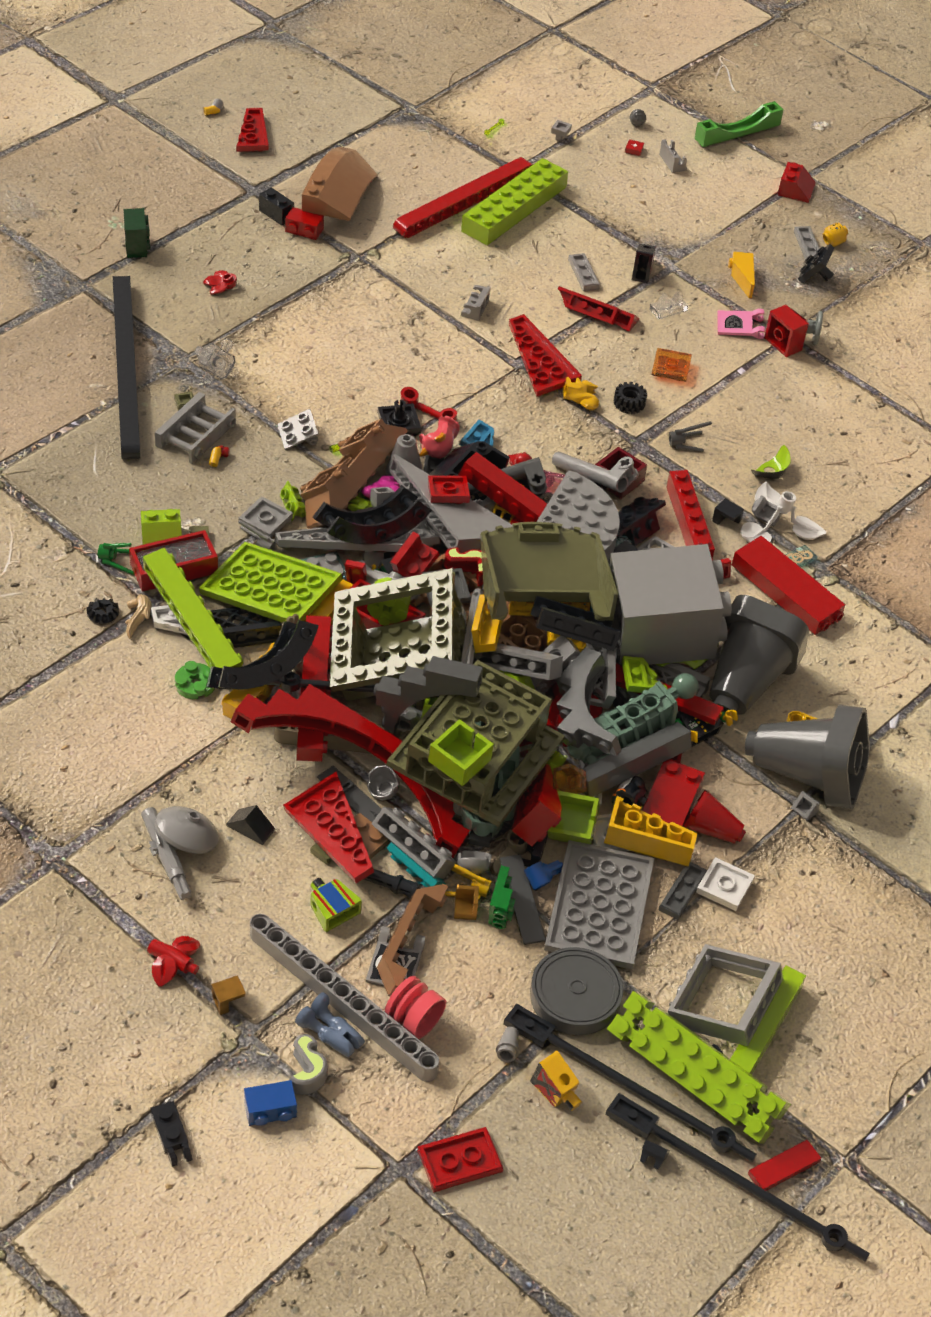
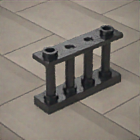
[530,596,621,651]

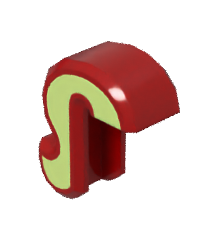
[444,547,483,587]

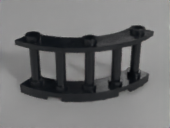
[313,485,432,545]
[206,620,319,689]

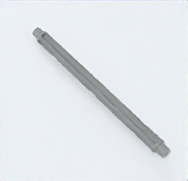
[461,588,483,665]

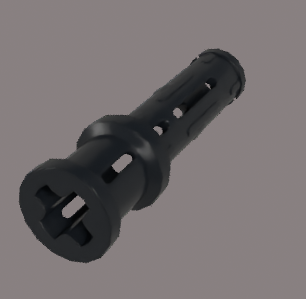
[364,869,421,897]

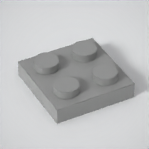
[239,497,293,538]

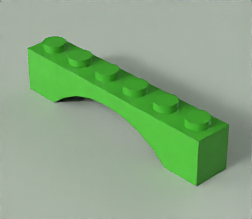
[695,101,784,147]

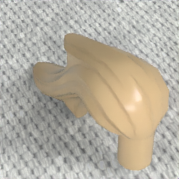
[125,594,152,639]

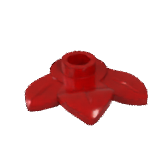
[203,270,237,295]

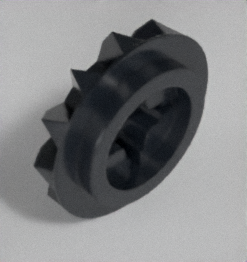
[87,597,119,624]

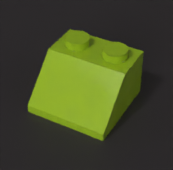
[141,509,182,545]

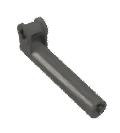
[468,457,547,496]

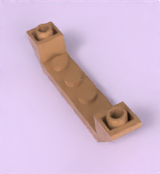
[377,884,448,997]

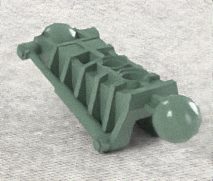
[568,673,699,765]

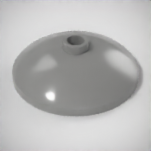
[155,806,219,854]

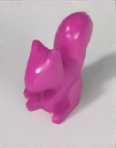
[361,475,400,498]

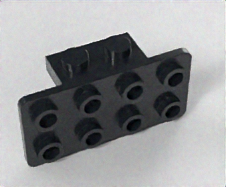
[617,497,666,546]

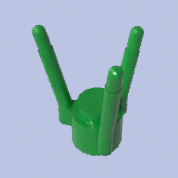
[97,543,134,575]

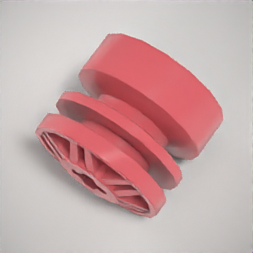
[385,976,447,1039]

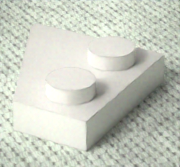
[151,605,187,634]

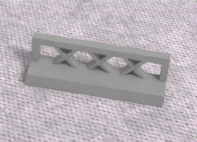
[586,643,616,709]

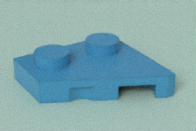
[459,420,494,447]

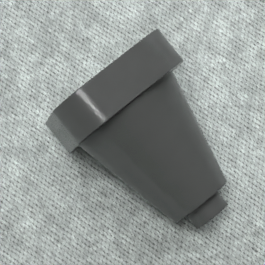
[709,595,809,715]
[745,704,870,809]

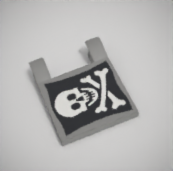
[366,926,425,986]

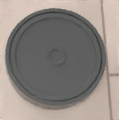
[530,947,623,1035]

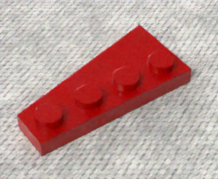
[236,108,269,152]

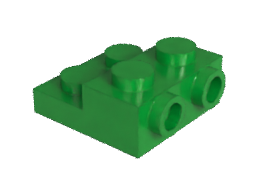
[488,865,516,929]

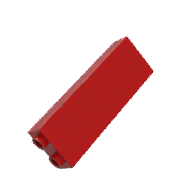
[731,535,846,635]

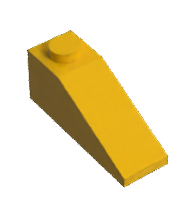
[728,252,755,298]

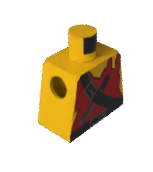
[530,1051,582,1111]

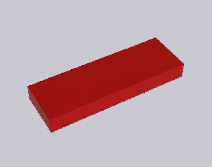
[748,1139,821,1191]

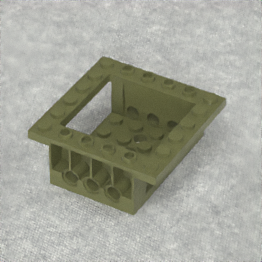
[330,568,467,701]
[387,660,565,827]

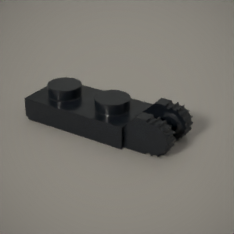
[150,1101,193,1167]

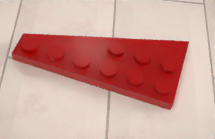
[509,314,582,397]
[283,772,374,884]

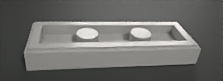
[794,226,820,260]
[568,253,600,291]

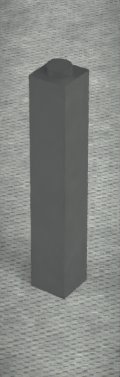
[575,722,691,797]

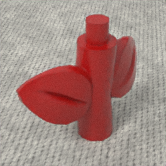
[147,936,200,987]

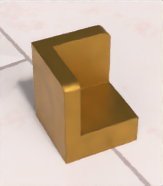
[454,885,479,920]
[211,975,246,1015]

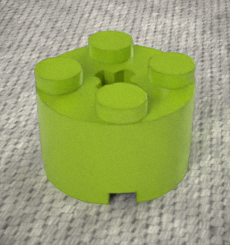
[367,577,411,626]

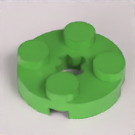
[175,661,215,699]

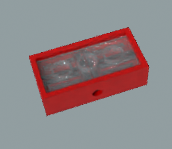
[129,530,218,592]

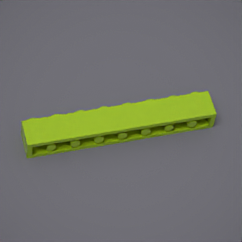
[143,547,244,669]

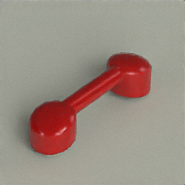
[401,387,457,421]

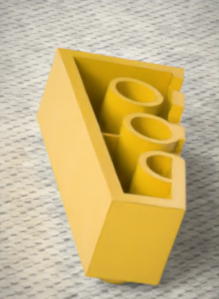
[604,796,697,866]

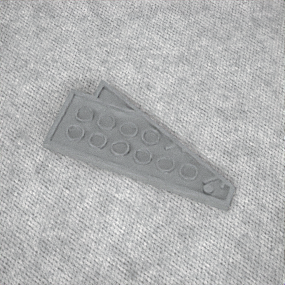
[275,519,440,554]

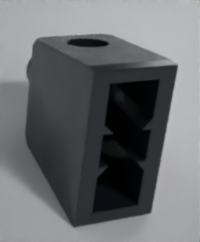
[632,244,656,283]

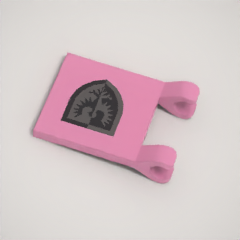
[717,309,765,339]

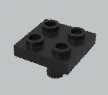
[798,244,834,283]
[377,400,421,434]

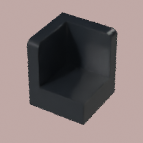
[712,498,744,525]

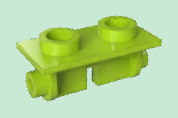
[280,481,306,521]

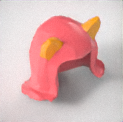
[419,416,460,458]

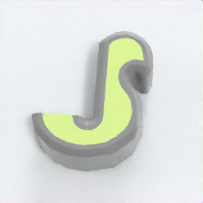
[289,1034,328,1095]

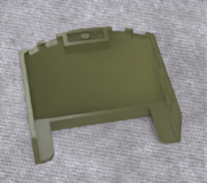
[480,522,618,621]

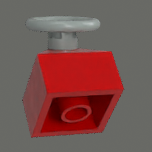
[764,304,823,357]

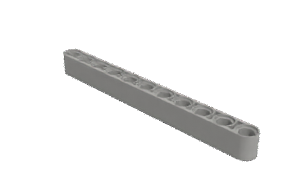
[250,913,439,1082]

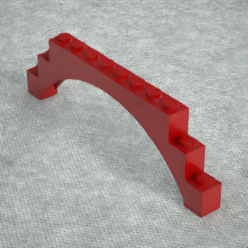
[230,684,470,858]

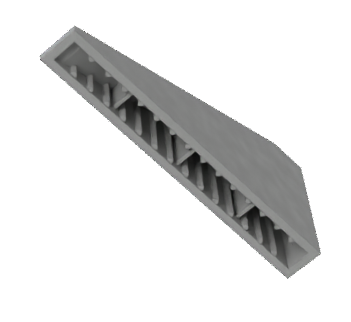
[389,454,512,553]

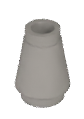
[496,1027,519,1062]

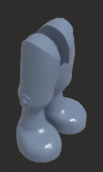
[295,992,365,1058]

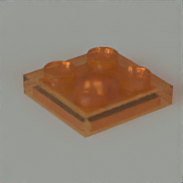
[652,348,692,382]

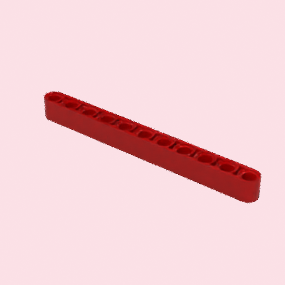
[393,157,533,238]

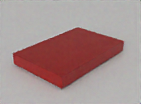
[417,1127,503,1192]

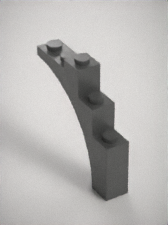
[556,647,622,756]
[373,656,483,735]

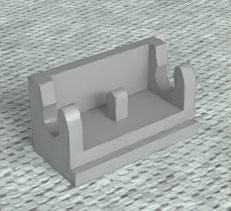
[659,139,687,173]
[461,285,491,321]

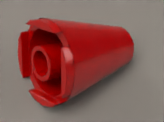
[684,790,746,843]

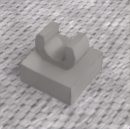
[551,120,572,141]

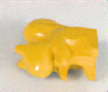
[562,377,599,410]

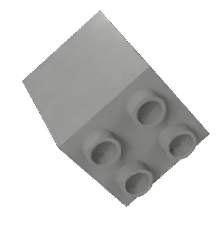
[610,544,732,666]

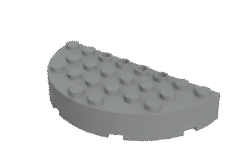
[537,470,620,561]

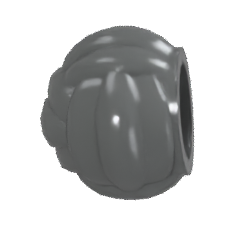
[629,109,647,126]

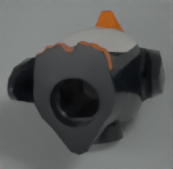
[611,775,647,808]

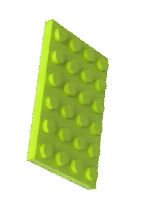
[199,542,343,623]

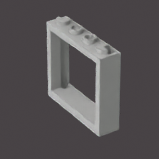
[668,944,783,1046]

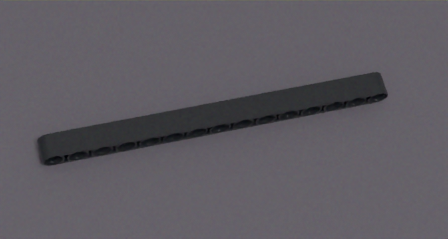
[112,276,141,459]

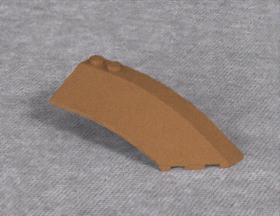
[302,146,378,221]

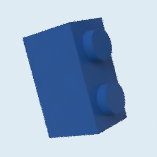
[244,1080,297,1126]

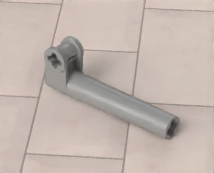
[552,451,639,493]

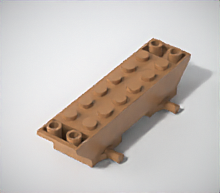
[300,419,408,529]

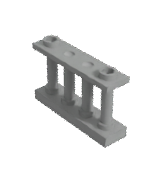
[155,392,236,464]

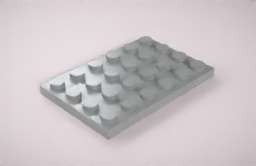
[544,840,654,969]

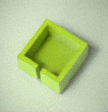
[428,719,494,786]
[547,790,600,845]

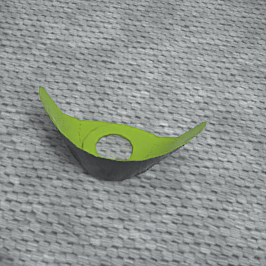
[751,445,791,479]

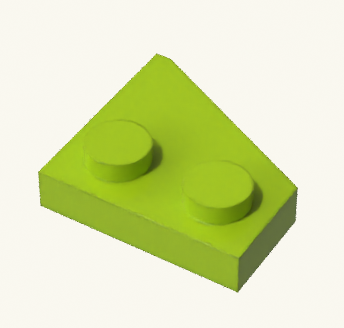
[621,656,667,693]

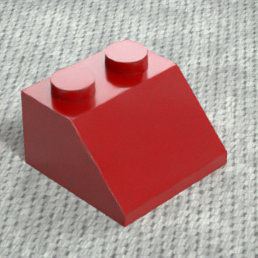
[778,162,816,203]

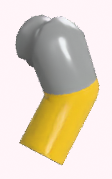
[203,99,223,115]

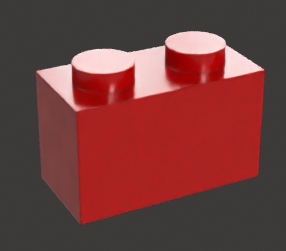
[285,207,324,240]

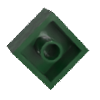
[123,208,150,258]

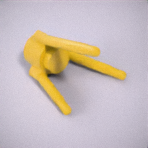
[445,864,492,900]

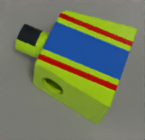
[310,878,362,933]

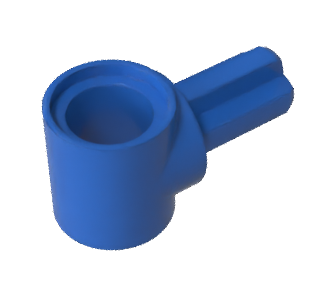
[524,860,563,890]

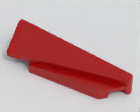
[558,286,640,332]

